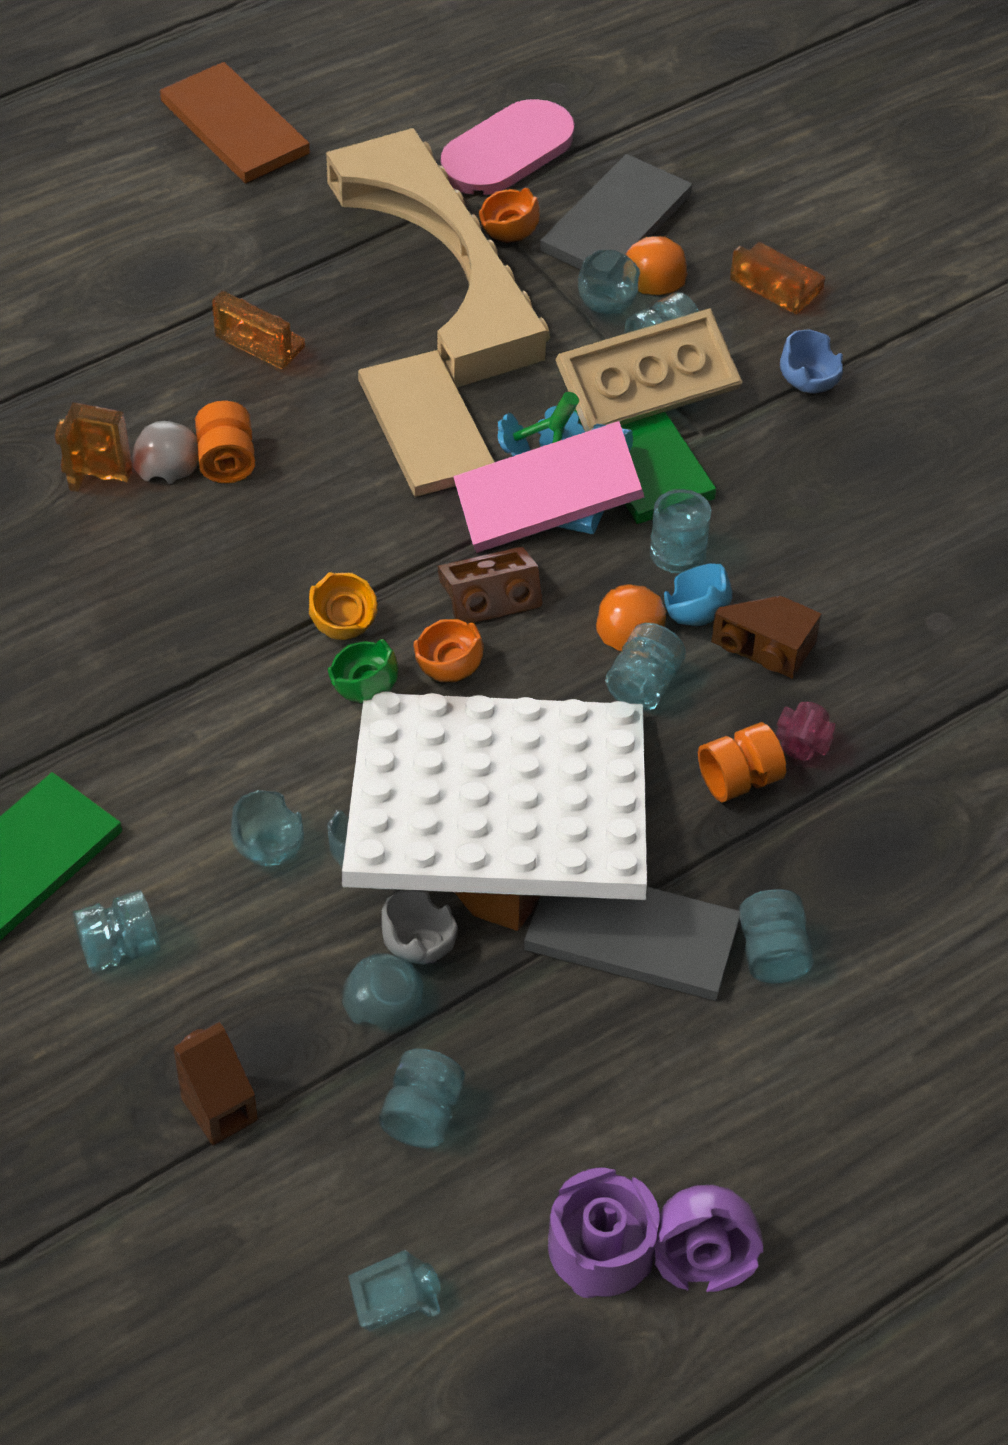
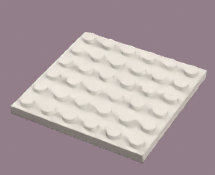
[342,691,647,900]

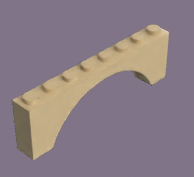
[326,128,550,388]

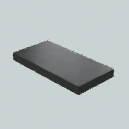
[540,154,693,282]
[524,887,741,1001]

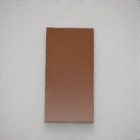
[160,62,310,183]

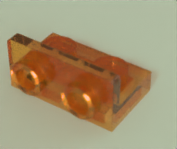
[730,242,826,315]
[212,290,305,370]
[55,402,133,492]

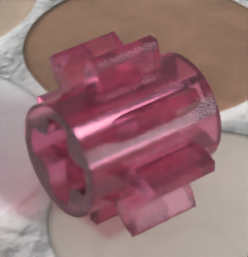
[775,702,836,760]

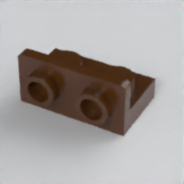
[438,547,543,624]

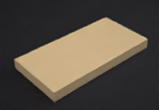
[555,308,743,432]
[358,350,495,497]

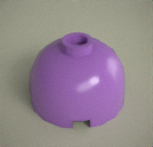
[654,1185,763,1292]

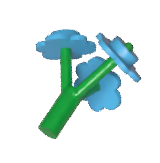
[498,392,585,457]

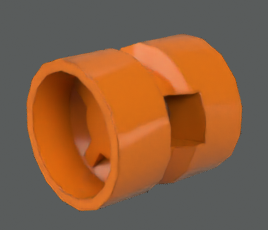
[195,401,255,483]
[698,722,786,802]

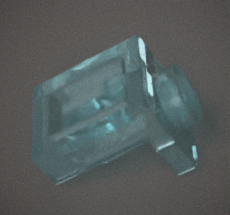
[348,1250,441,1331]

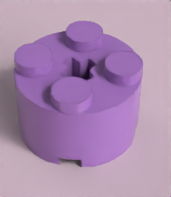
[548,1168,660,1298]

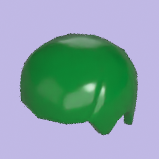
[327,639,399,704]

